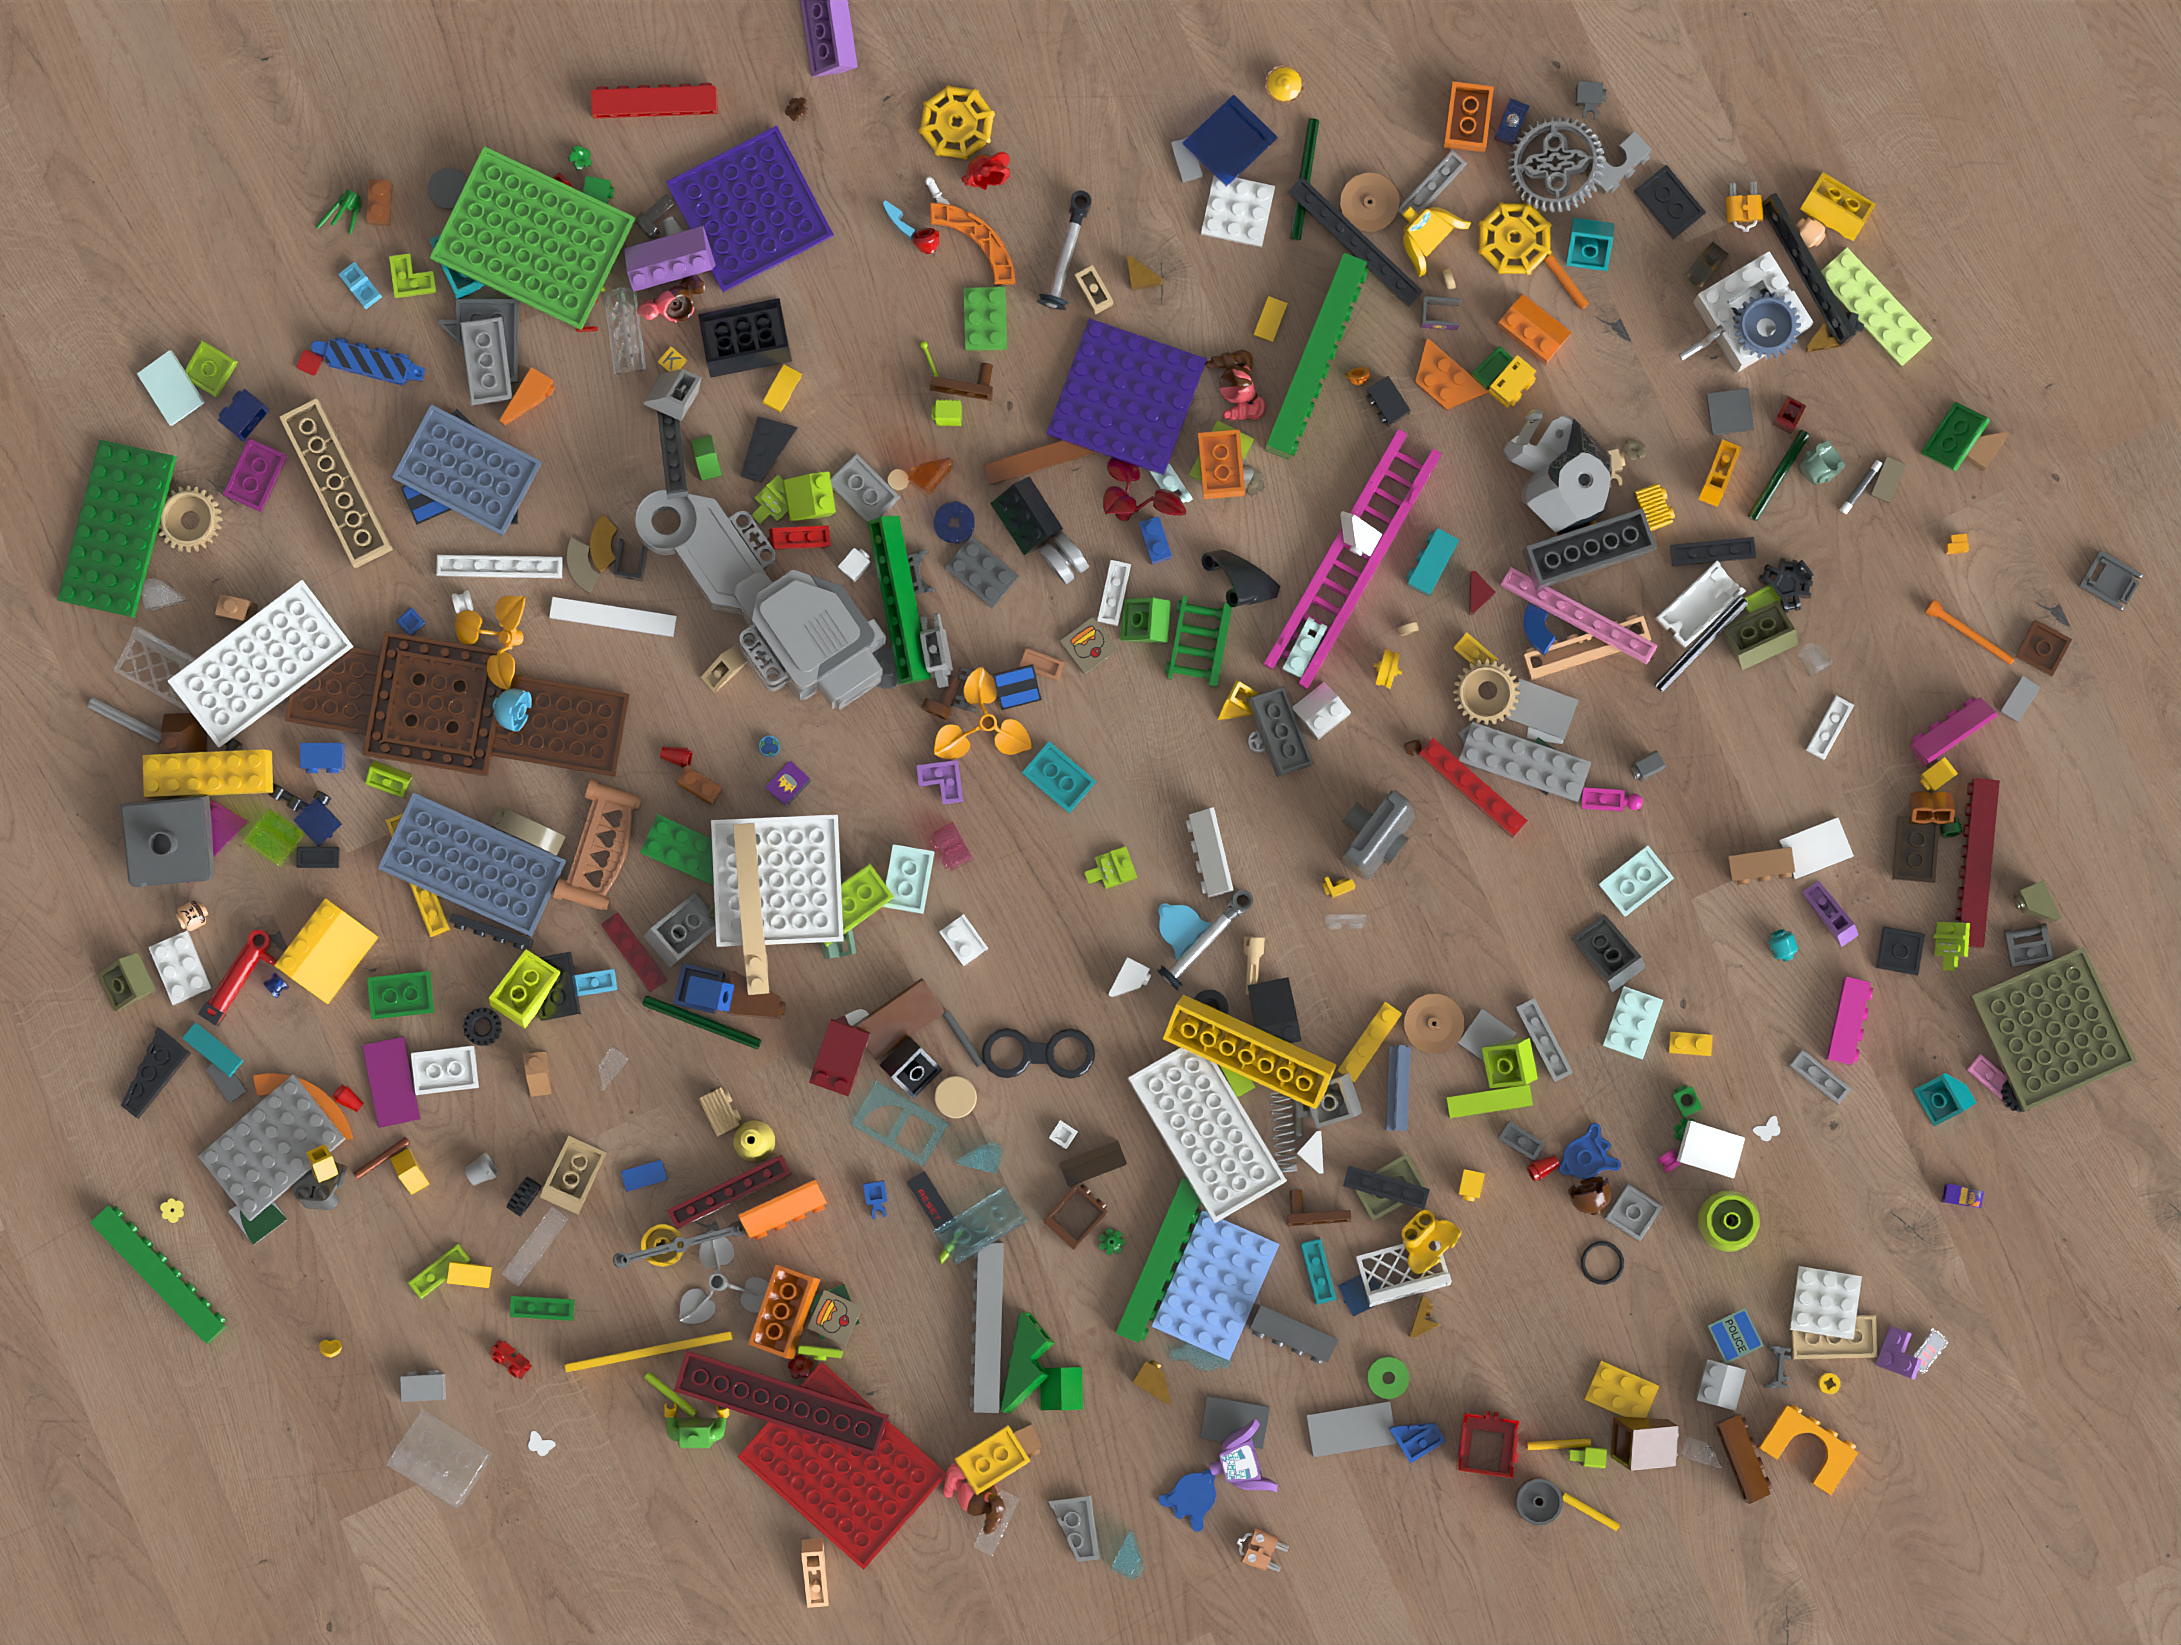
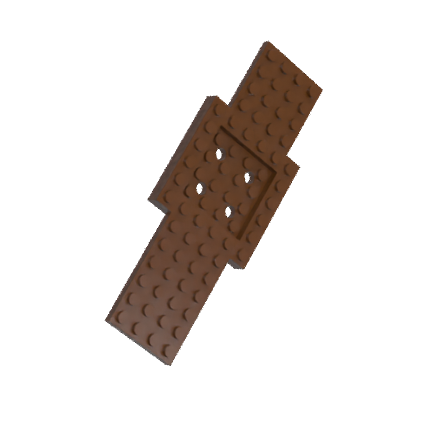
[285,631,630,777]

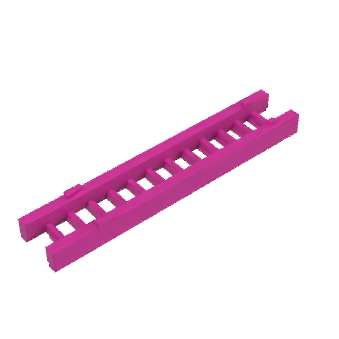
[1263,429,1442,690]

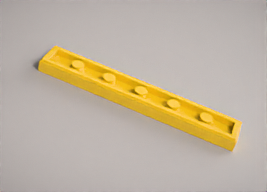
[385,814,450,937]

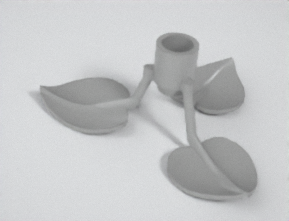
[679,1229,769,1324]

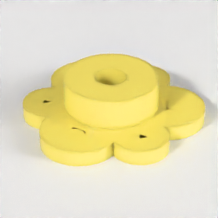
[160,1198,184,1223]

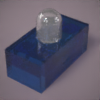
[1494,98,1530,146]

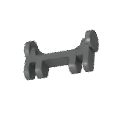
[907,550,936,595]
[952,668,976,712]
[1764,1345,1792,1389]

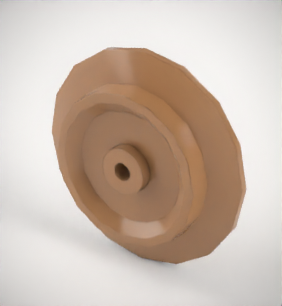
[1340,172,1400,232]
[1404,994,1464,1054]

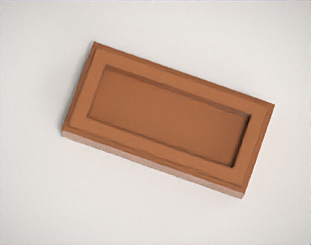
[1018,647,1065,682]

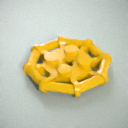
[918,84,995,160]
[1478,202,1552,275]

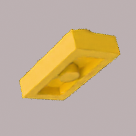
[1454,632,1499,665]
[1668,1032,1713,1056]

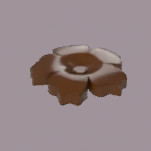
[785,97,808,121]

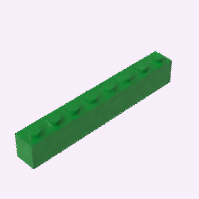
[867,516,931,685]
[1116,1178,1202,1343]
[90,1205,227,1344]

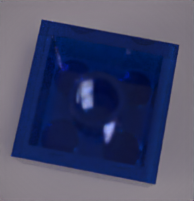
[218,388,270,442]

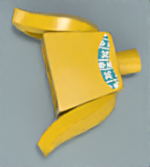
[1401,206,1471,278]

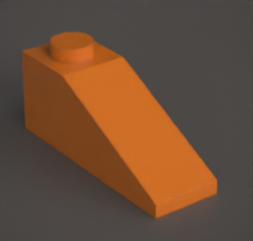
[499,367,555,426]

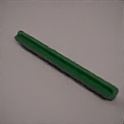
[1290,118,1319,241]
[642,996,761,1049]

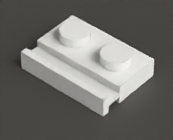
[939,914,988,966]

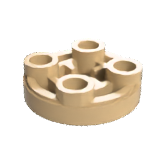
[935,1076,977,1118]

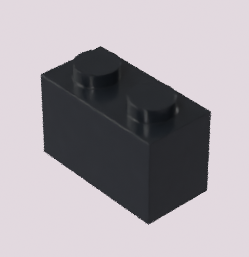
[1366,376,1411,427]

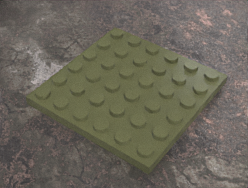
[1970,947,2137,1112]

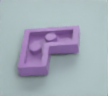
[916,760,963,805]
[1875,1326,1922,1380]

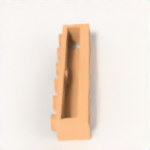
[1523,614,1651,680]

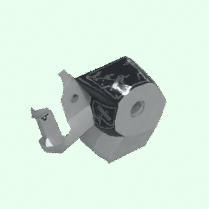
[1502,409,1612,536]

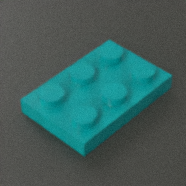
[1022,741,1097,814]

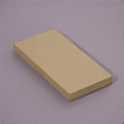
[1791,1315,1877,1359]

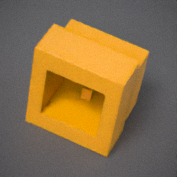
[1945,534,1969,554]

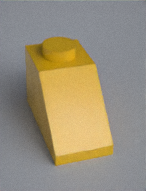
[1920,757,1958,792]

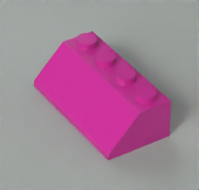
[1909,697,1998,767]

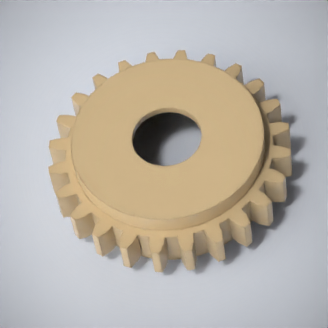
[158,486,223,553]
[1453,658,1521,725]

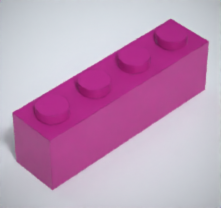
[1826,977,1873,1065]

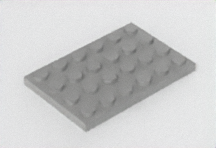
[198,1074,346,1221]

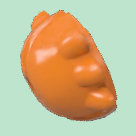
[1345,367,1371,386]

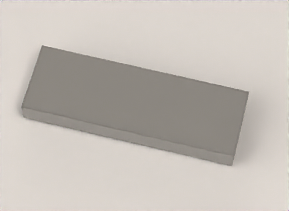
[1788,1049,1852,1105]

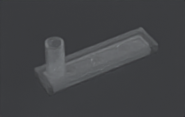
[502,1206,569,1287]

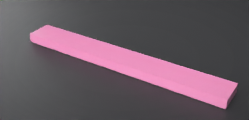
[1501,567,1657,665]

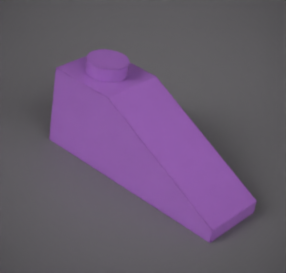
[1802,881,1859,947]

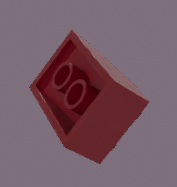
[809,1019,871,1097]

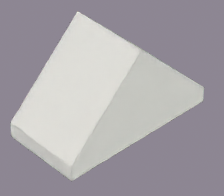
[1297,1131,1323,1174]

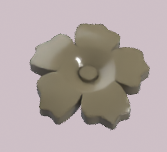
[1621,439,1647,461]
[1245,472,1265,496]

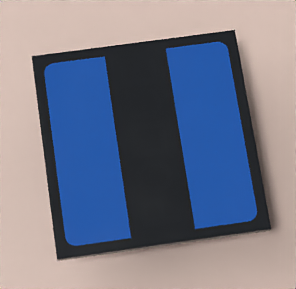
[400,485,452,525]
[993,664,1042,710]

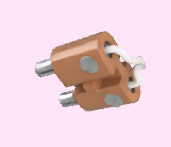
[1237,1527,1289,1572]

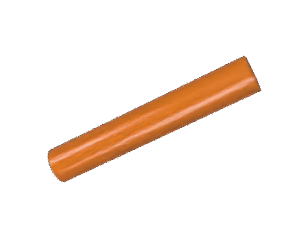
[1544,254,1589,310]

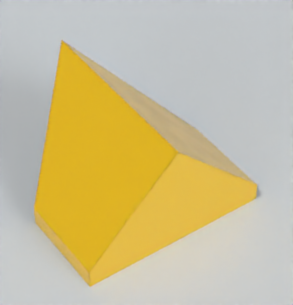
[1218,680,1259,720]

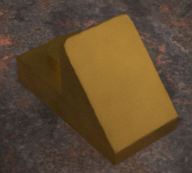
[1806,322,1850,353]
[1409,1296,1441,1338]

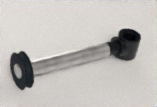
[1037,190,1091,310]

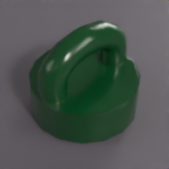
[1940,816,1962,838]

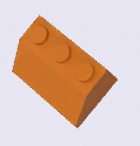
[1497,294,1572,365]

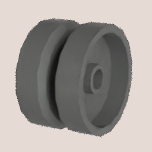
[1515,1478,1563,1525]

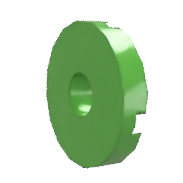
[1367,1357,1410,1399]

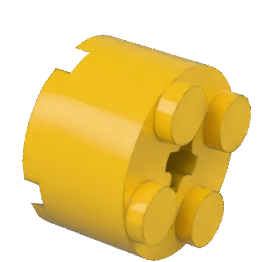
[641,1224,684,1267]

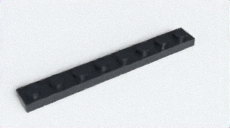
[1287,177,1423,307]
[1762,193,1856,346]

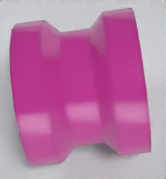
[1657,1148,1681,1173]

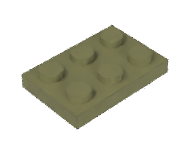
[1355,1154,1426,1221]

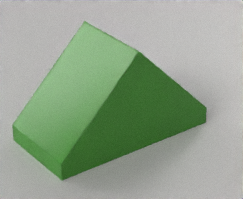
[691,435,722,481]

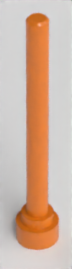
[1924,599,2014,665]

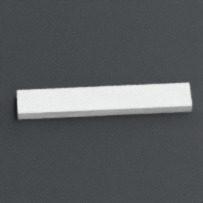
[436,555,563,578]
[549,597,677,637]

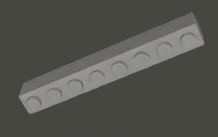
[970,1243,1004,1413]

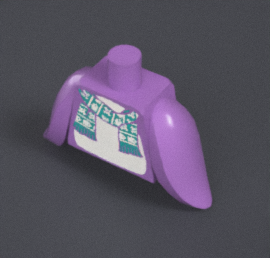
[1209,1418,1277,1492]

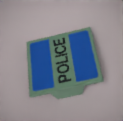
[1708,1308,1764,1364]

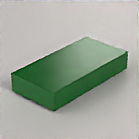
[1471,346,1513,389]

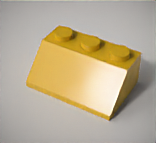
[1800,172,1876,241]

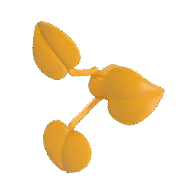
[455,596,525,690]
[934,667,1032,759]

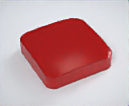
[297,350,323,376]

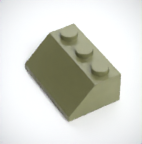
[1722,601,1799,670]

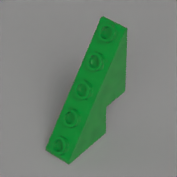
[1000,1312,1055,1414]

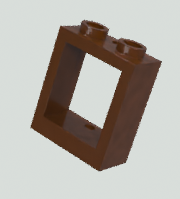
[1043,1184,1108,1250]

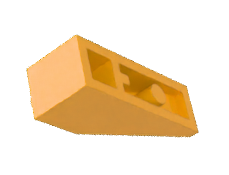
[1698,439,1741,507]

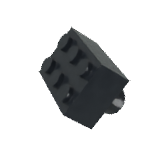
[990,476,1063,555]

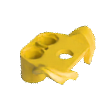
[1401,1210,1462,1274]

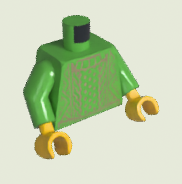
[664,1403,730,1448]

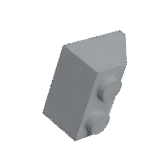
[1309,1073,1363,1128]
[1694,1359,1746,1411]

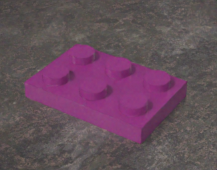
[223,438,288,513]

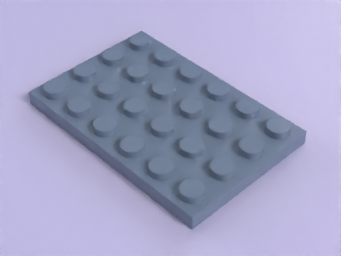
[392,404,542,536]

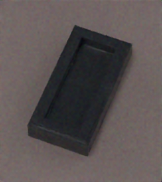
[297,847,340,868]

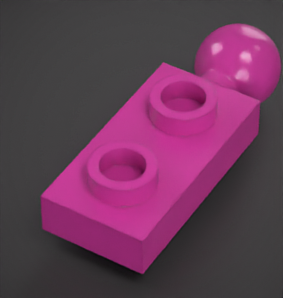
[1581,788,1643,812]

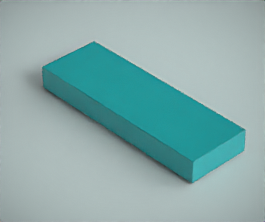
[182,1022,244,1077]
[1300,1238,1337,1305]

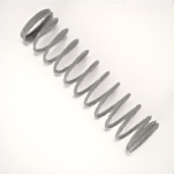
[1269,1092,1297,1172]

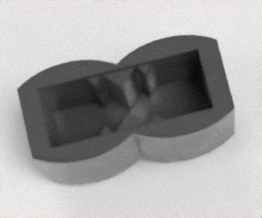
[1630,750,1666,782]

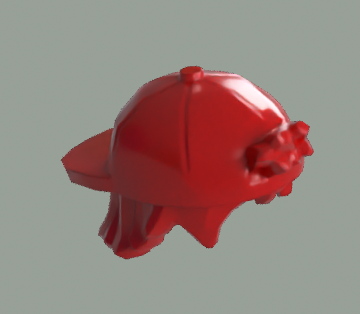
[961,152,1011,190]

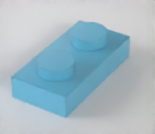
[575,969,618,996]

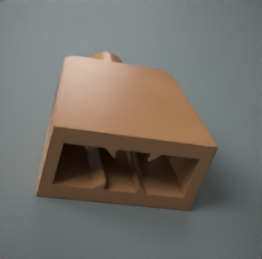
[215,594,258,623]

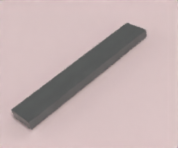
[657,411,689,499]

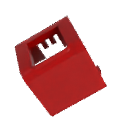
[1456,1410,1520,1478]

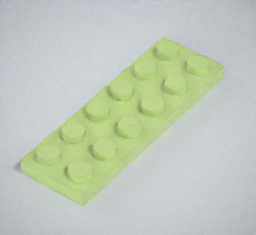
[1821,247,1932,367]

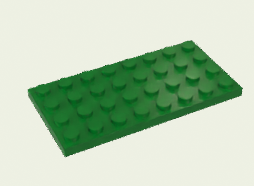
[57,440,177,618]

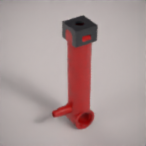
[198,930,277,1026]

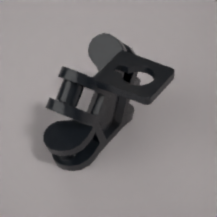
[1758,558,1814,613]

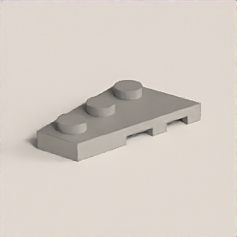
[1048,1496,1100,1562]

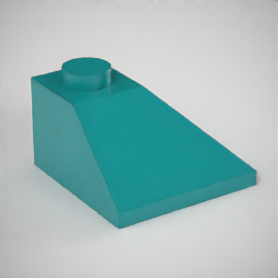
[1913,1073,1977,1127]

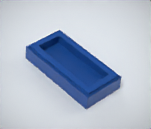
[621,1160,667,1192]

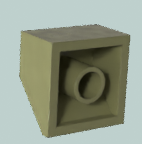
[2013,880,2061,923]
[97,953,156,1012]

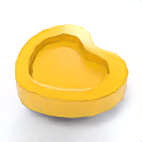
[319,1340,342,1358]

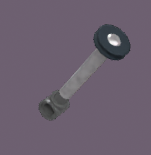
[1156,890,1253,991]

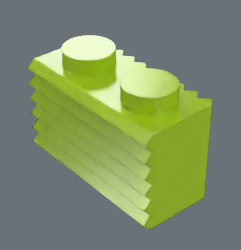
[931,399,962,426]

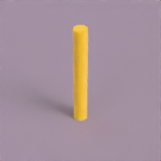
[1527,1438,1591,1450]
[1562,1492,1620,1531]

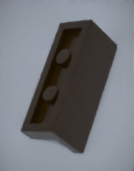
[1059,1141,1127,1187]

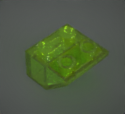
[243,809,305,867]

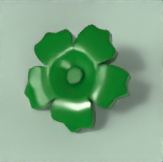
[568,145,592,170]

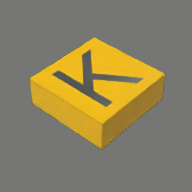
[658,346,687,372]

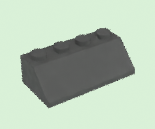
[1250,1305,1339,1365]

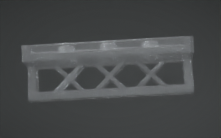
[604,287,646,375]

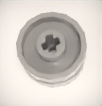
[1038,531,1089,585]

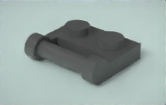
[2004,923,2053,967]

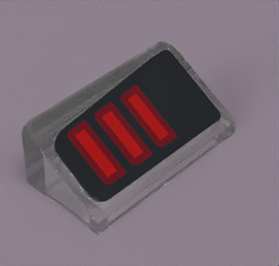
[1911,1328,1949,1375]

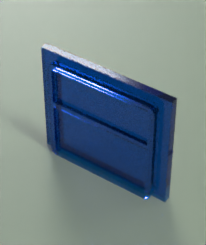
[1182,95,1278,187]

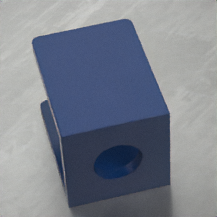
[685,976,734,1012]

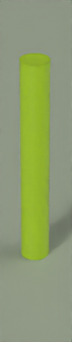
[644,1372,698,1418]

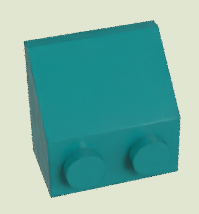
[1566,218,1614,271]

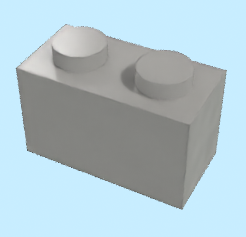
[400,1370,446,1402]

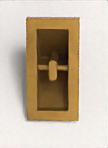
[1127,255,1163,290]

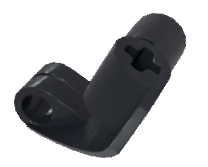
[1201,549,1280,607]

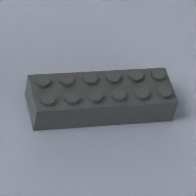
[1522,508,1657,590]

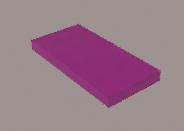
[362,1037,421,1128]

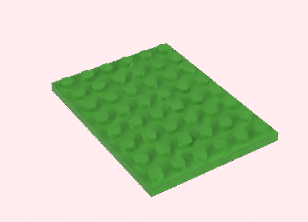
[430,146,635,331]

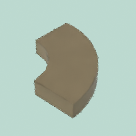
[567,538,600,593]

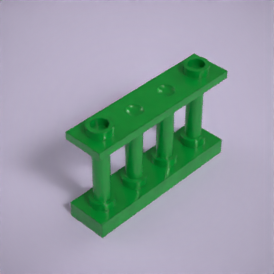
[1165,595,1232,688]

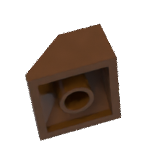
[161,713,207,754]

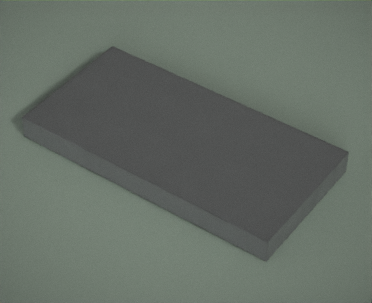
[1247,686,1314,777]

